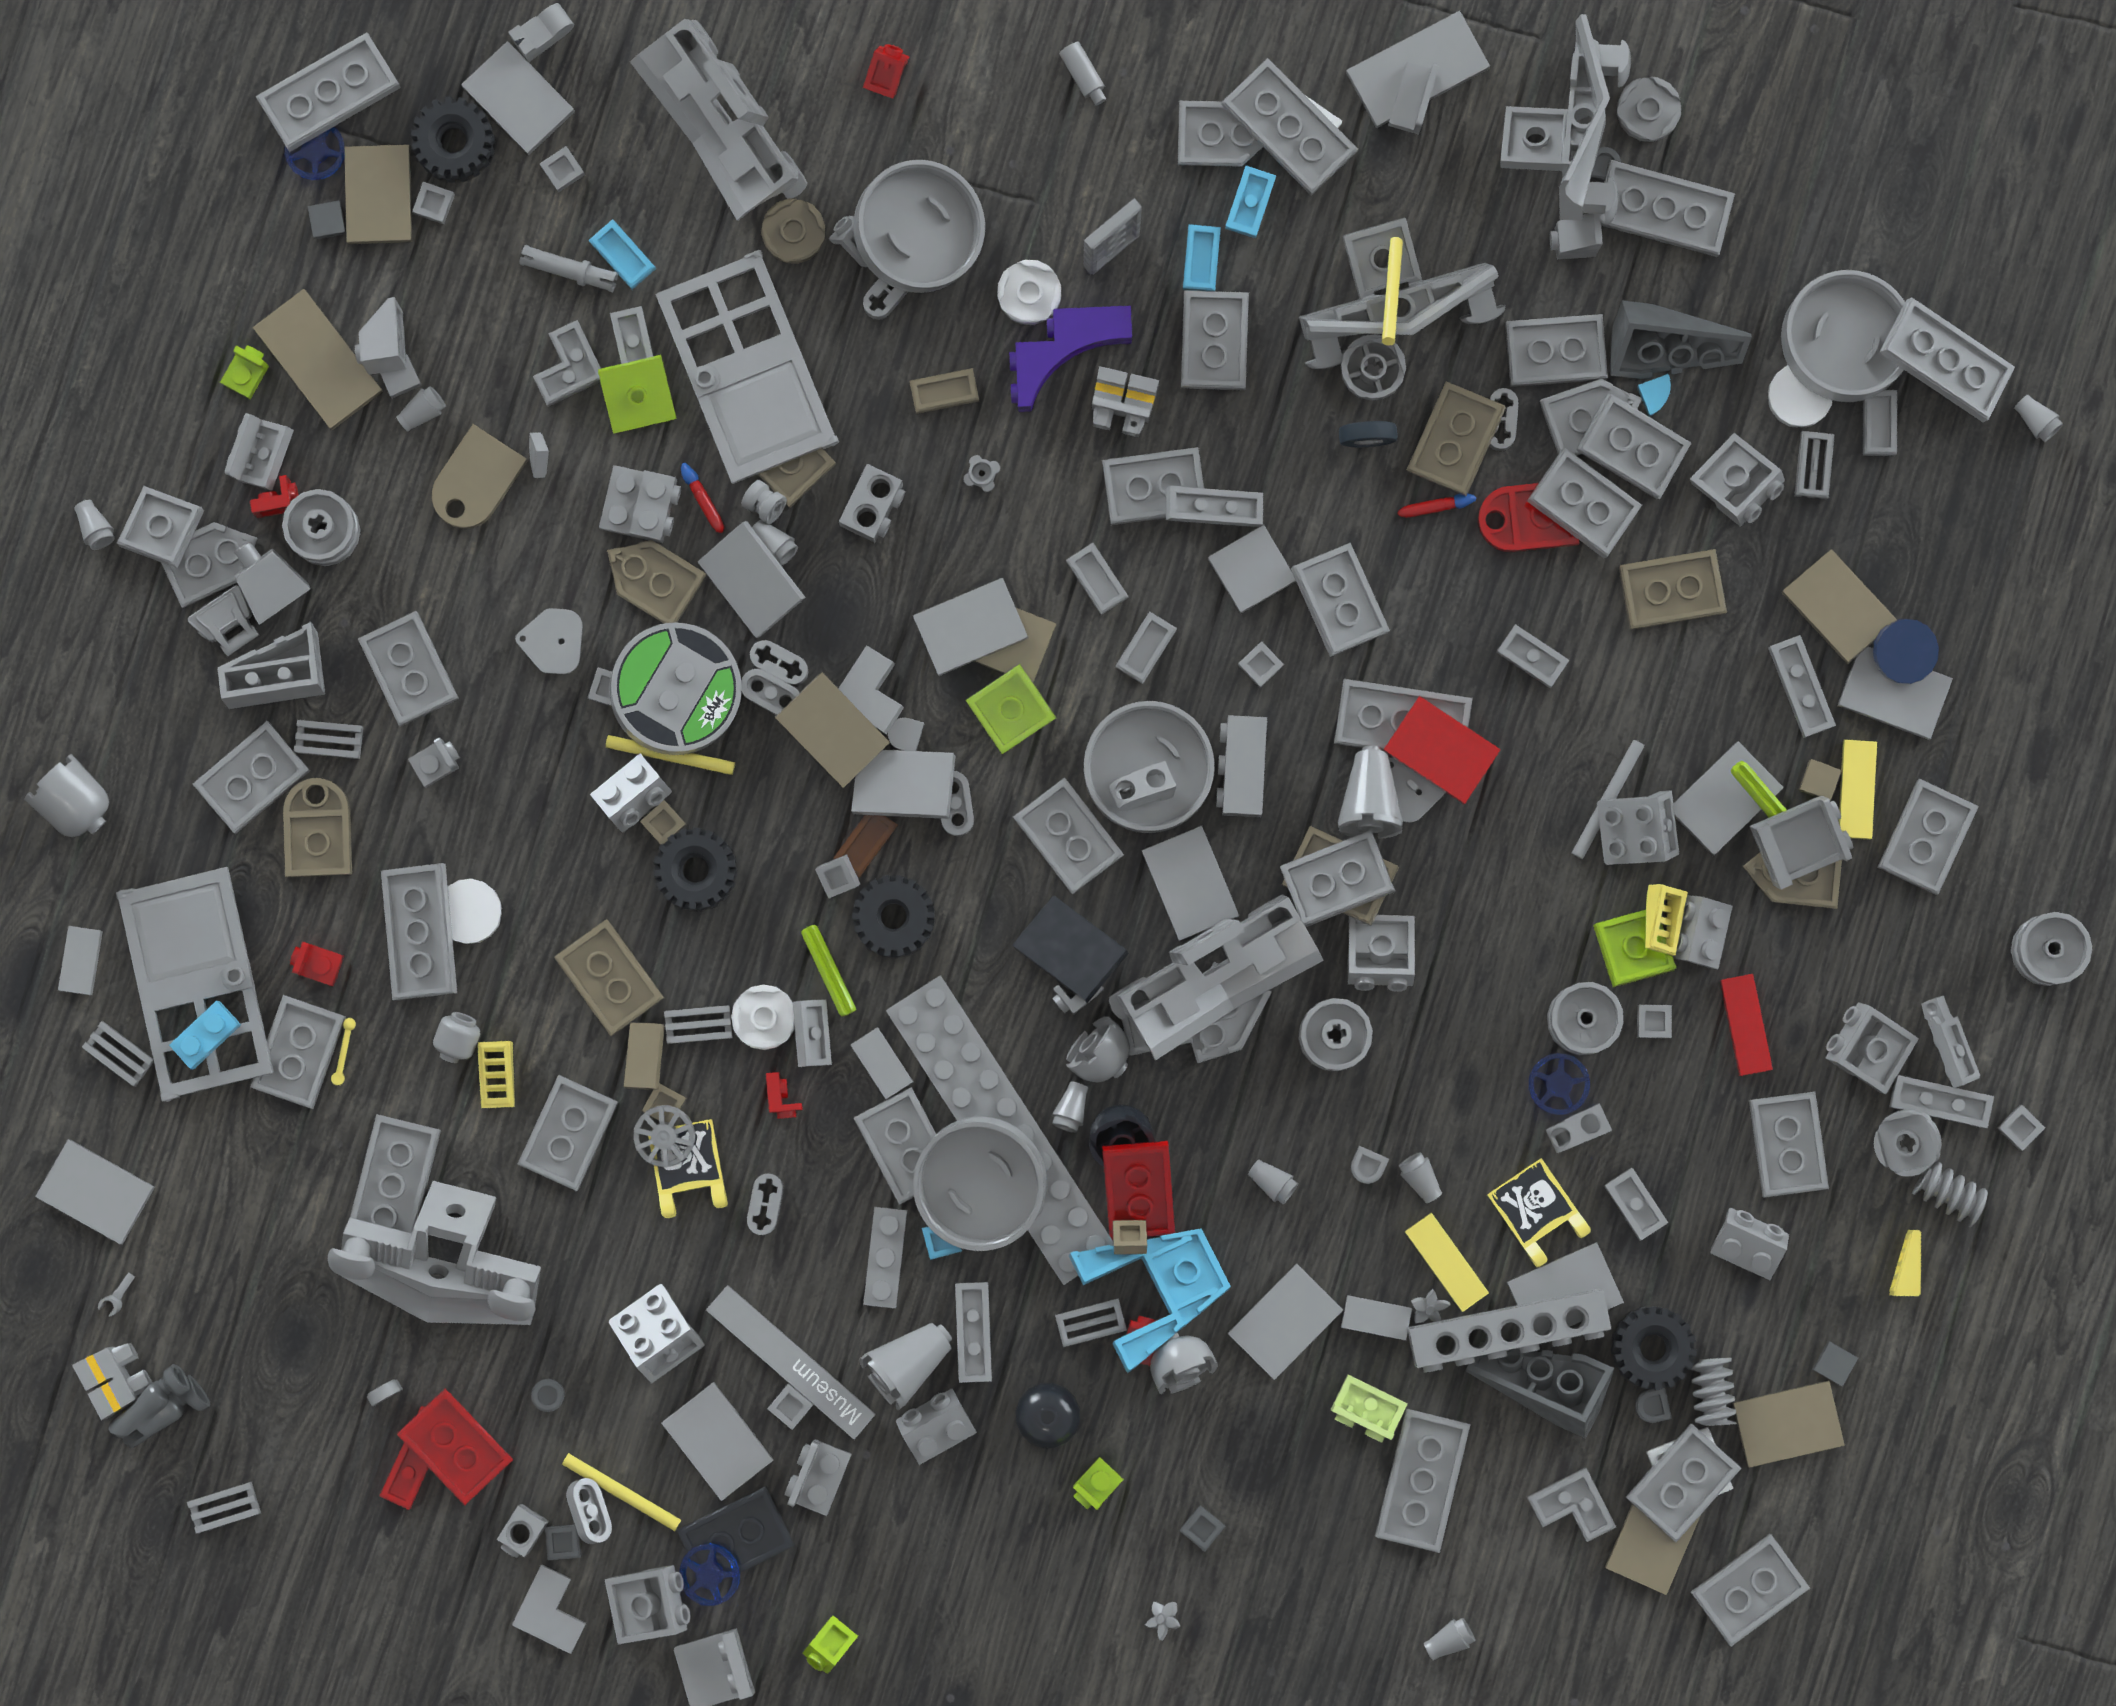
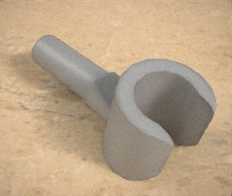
[98,1272,135,1317]

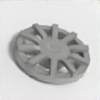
[633,1105,695,1167]

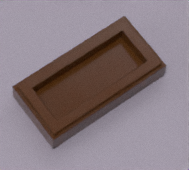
[833,815,898,878]

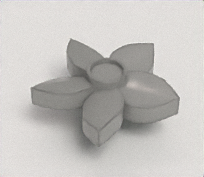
[1411,1289,1450,1323]
[1145,1602,1180,1641]

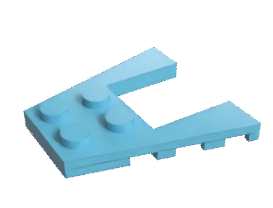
[1069,1229,1231,1373]

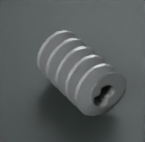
[1912,1161,1988,1227]
[1691,1358,1737,1426]

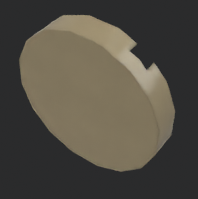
[761,198,826,264]

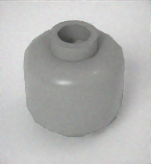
[433,1012,480,1063]

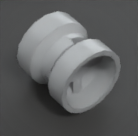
[741,480,787,524]

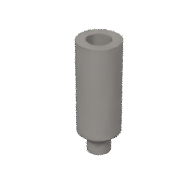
[1059,42,1106,106]

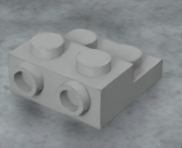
[1690,433,1785,527]
[599,465,681,544]
[1348,915,1415,992]
[1825,1002,1919,1094]
[605,1565,690,1645]

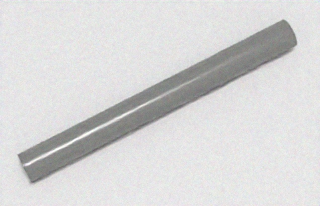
[1571,740,1644,859]

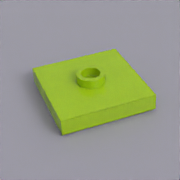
[598,355,676,434]
[966,664,1056,754]
[1593,910,1676,987]

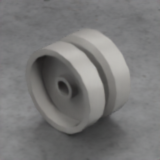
[282,489,360,566]
[2011,912,2092,986]
[1547,982,1623,1055]
[1298,998,1373,1071]

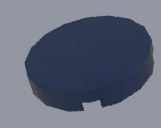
[1873,619,1939,684]

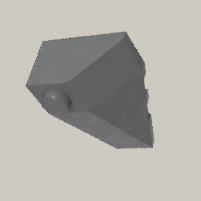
[1610,300,1752,379]
[1466,1342,1614,1439]

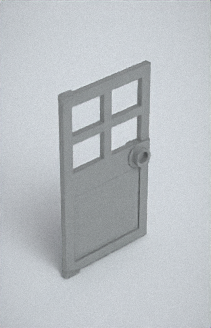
[655,250,839,484]
[116,867,274,1102]

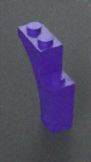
[1009,306,1132,412]

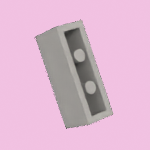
[1216,715,1267,817]

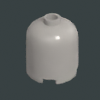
[24,754,109,837]

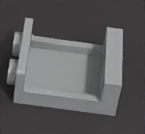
[1750,795,1853,889]

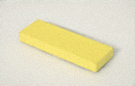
[1839,740,1877,840]
[1404,1213,1489,1312]

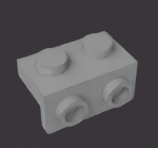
[225,413,294,491]
[590,753,672,832]
[1673,895,1733,969]
[1710,1208,1789,1280]
[896,1389,977,1465]

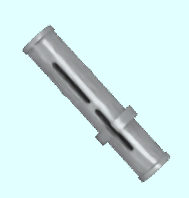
[520,245,618,292]

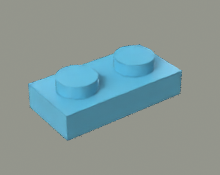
[1225,166,1276,238]
[169,1000,241,1069]

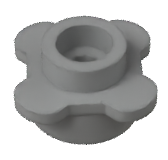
[964,455,1000,492]

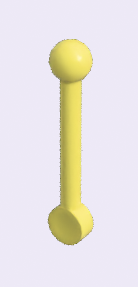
[331,1018,356,1085]

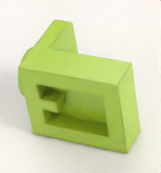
[220,345,269,399]
[1073,1457,1124,1510]
[803,1615,858,1674]

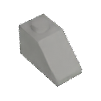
[1550,213,1603,259]
[355,297,407,375]

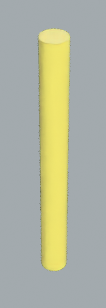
[1382,237,1403,346]
[606,735,735,775]
[562,1453,681,1531]

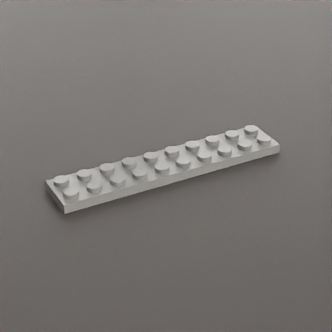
[886,975,1114,1285]

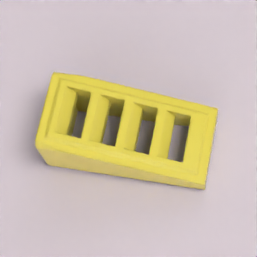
[1645,884,1688,956]
[478,1041,515,1108]
[1889,1230,1921,1296]

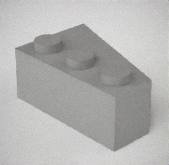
[218,622,325,709]

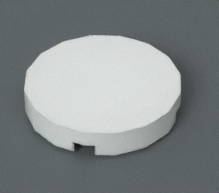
[997,260,1061,325]
[1768,365,1832,428]
[448,879,502,944]
[731,985,795,1050]

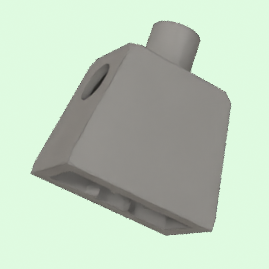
[234,542,310,625]

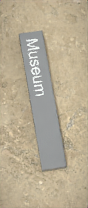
[706,1285,876,1439]

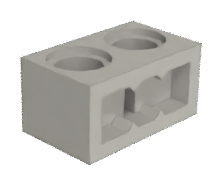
[839,464,906,543]

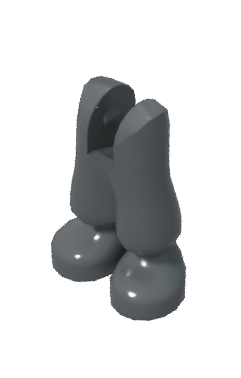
[108,1364,210,1448]

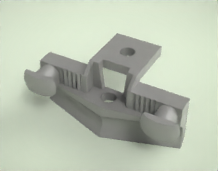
[1500,14,1631,225]
[630,19,807,221]
[1299,218,1506,369]
[1109,895,1324,1060]
[327,1181,541,1325]

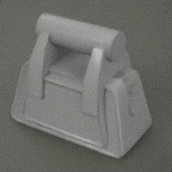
[188,586,259,656]

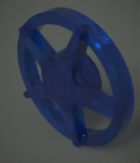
[284,127,345,180]
[1528,1053,1590,1115]
[679,1543,740,1606]

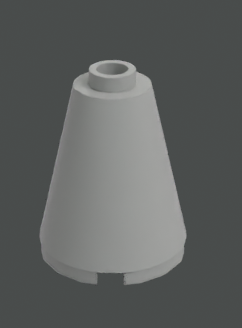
[1338,746,1403,839]
[859,1323,952,1410]

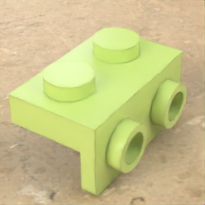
[1331,1375,1407,1442]

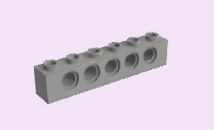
[1407,1289,1611,1373]

